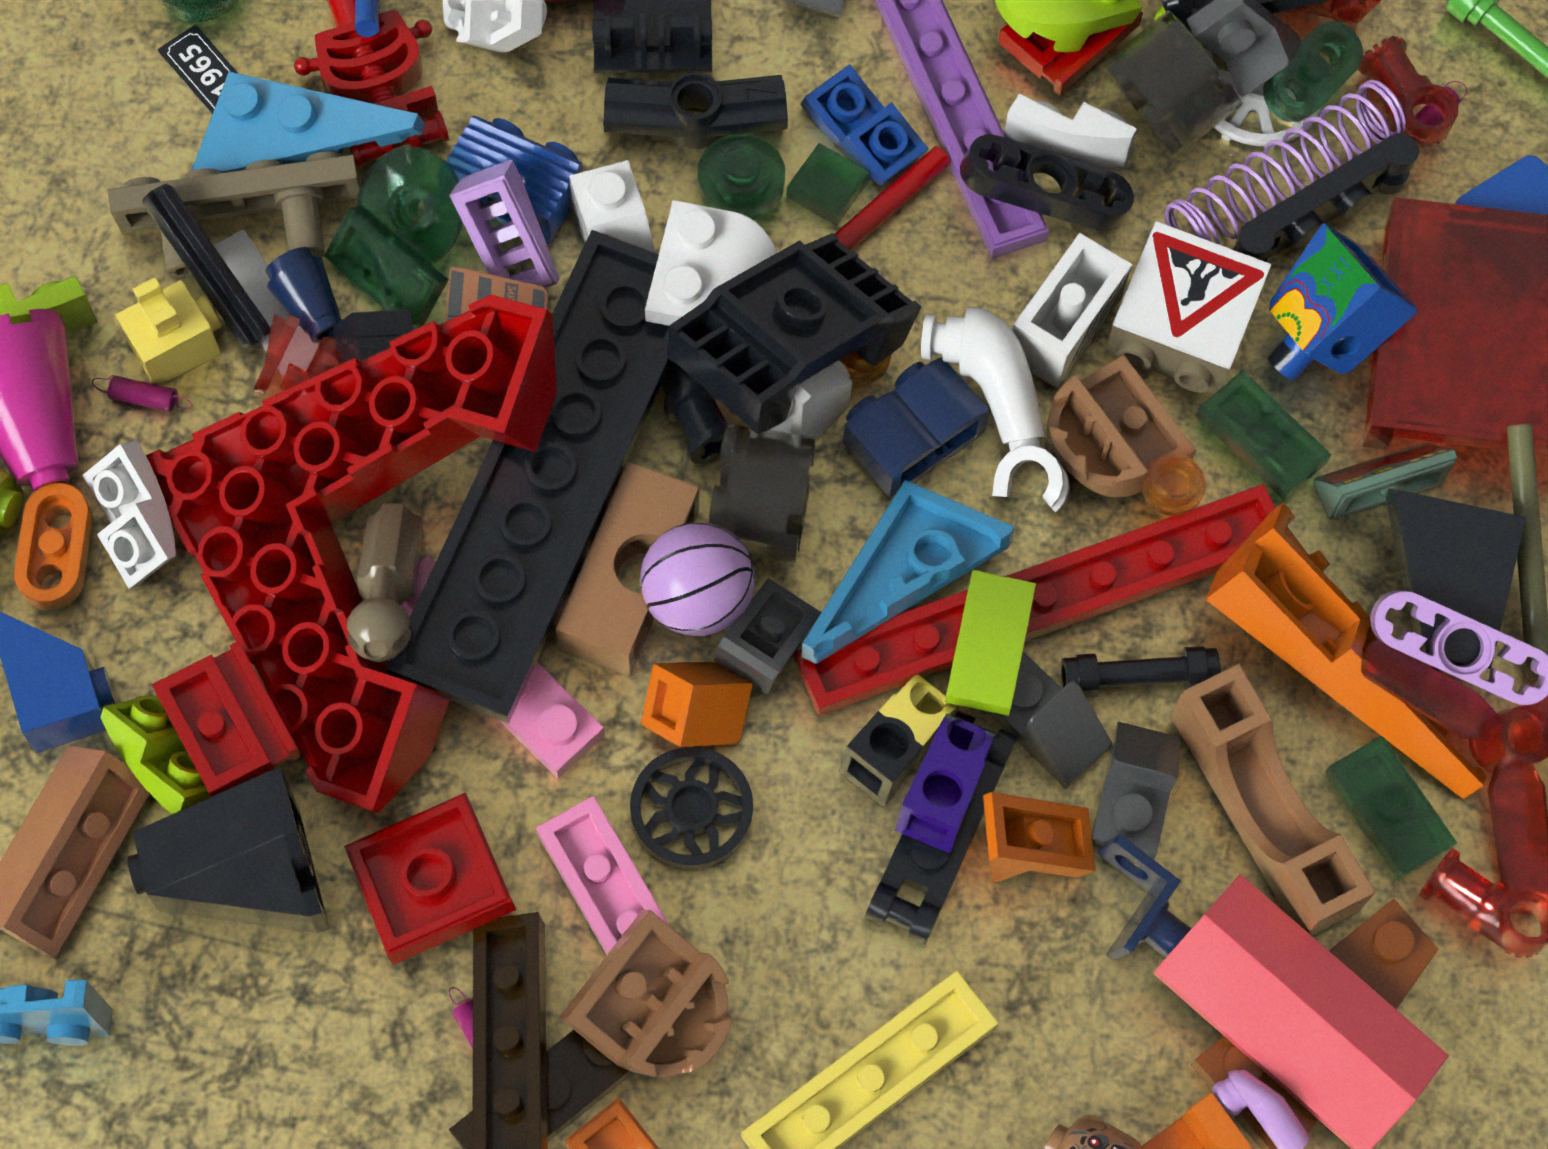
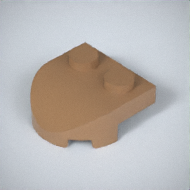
[1046,354,1196,498]
[559,909,732,1077]

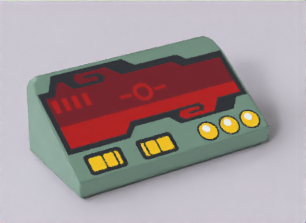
[1314,443,1458,519]

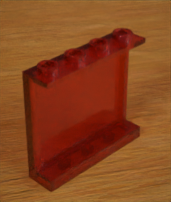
[1362,197,1548,456]

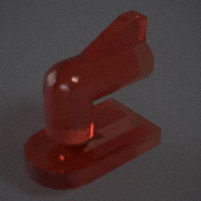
[253,314,341,396]

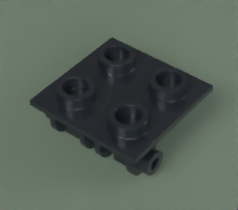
[592,0,712,73]

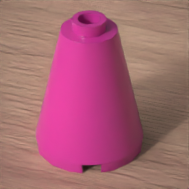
[0,309,79,492]

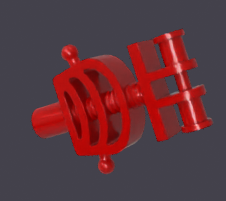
[294,0,449,170]

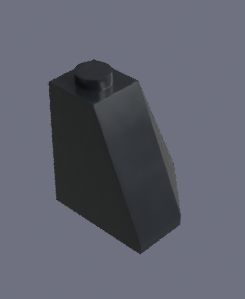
[1386,488,1526,672]
[127,768,330,933]

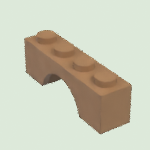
[1170,664,1376,936]

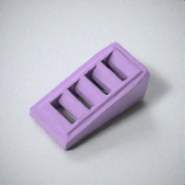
[449,160,559,288]

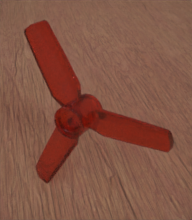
[1361,641,1548,915]

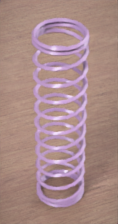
[1164,80,1406,245]

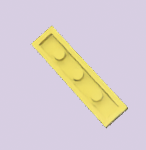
[741,970,999,1149]

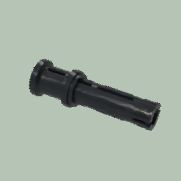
[661,362,741,464]

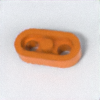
[14,483,93,611]

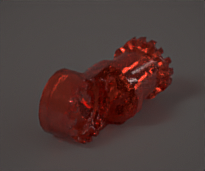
[1357,36,1459,147]
[1418,847,1548,958]

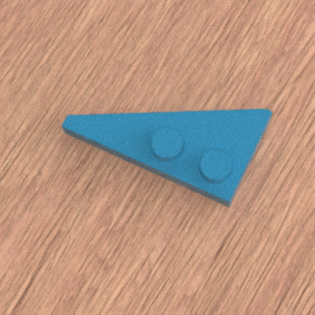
[191,72,425,173]
[802,480,1014,664]
[0,980,113,1046]

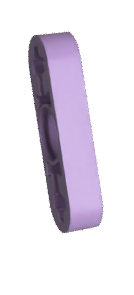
[1370,590,1548,705]

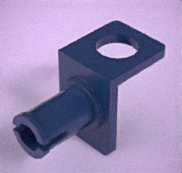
[1097,835,1192,960]

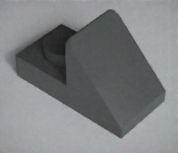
[1187,0,1301,97]
[714,578,822,695]
[987,651,1113,789]
[1092,722,1181,860]

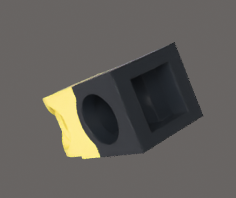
[839,674,959,807]

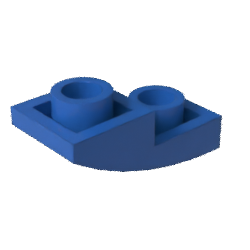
[800,64,929,186]

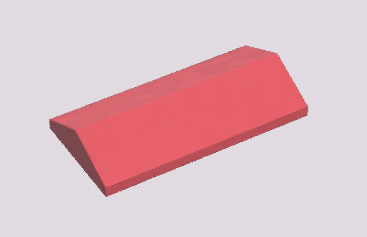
[1153,874,1449,1149]

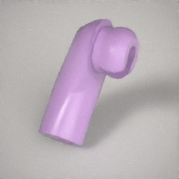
[1211,1070,1309,1149]

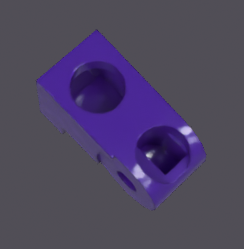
[895,713,996,853]

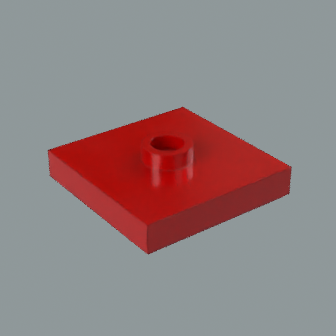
[344,792,516,965]

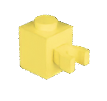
[115,277,222,386]

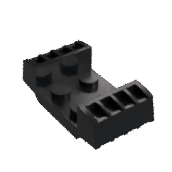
[667,233,922,435]

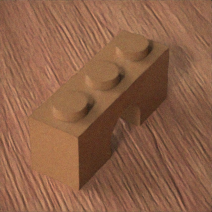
[553,462,699,677]

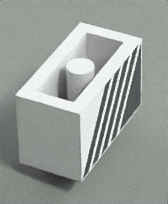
[1012,233,1132,389]

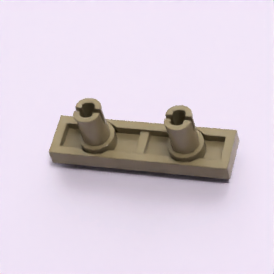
[108,151,362,278]

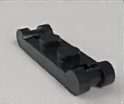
[1233,134,1419,262]
[864,710,1018,945]

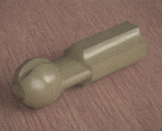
[347,503,423,662]

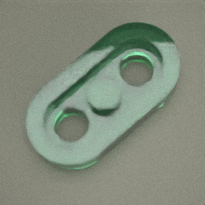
[1263,21,1363,122]

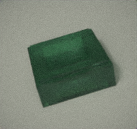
[786,143,869,226]

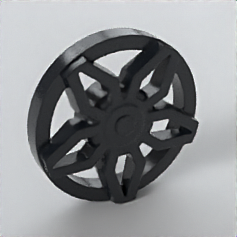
[630,747,753,869]

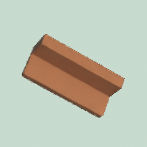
[0,745,150,959]

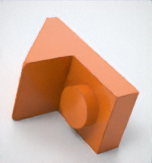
[983,792,1096,882]

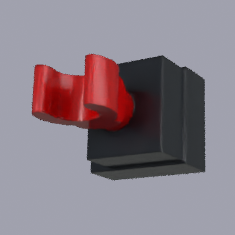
[333,310,414,364]

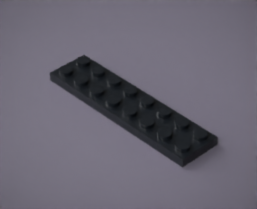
[386,230,672,724]

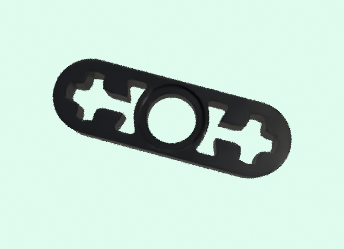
[960,134,1134,232]

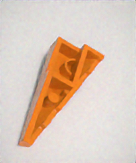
[1205,503,1486,800]

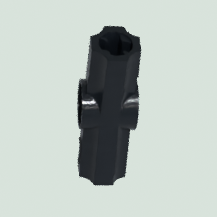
[603,72,788,149]

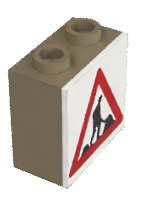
[1105,221,1271,396]

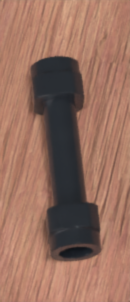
[1061,646,1221,697]

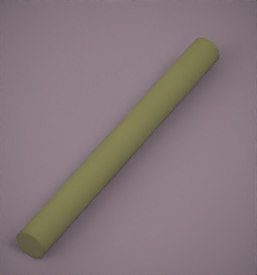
[1507,424,1548,680]

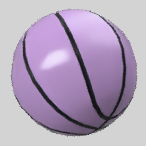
[640,523,755,636]

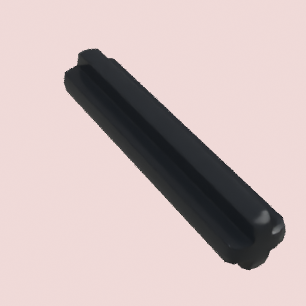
[142,183,272,349]

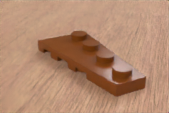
[1191,898,1439,1149]

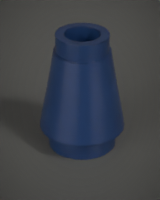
[265,247,342,343]

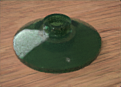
[357,147,463,270]

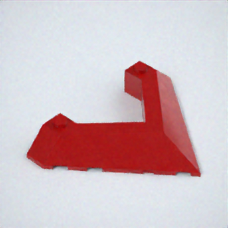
[146,294,557,813]

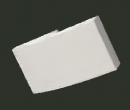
[1004,94,1137,168]
[82,439,176,589]

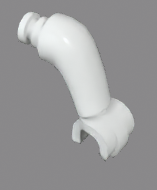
[921,306,1070,513]

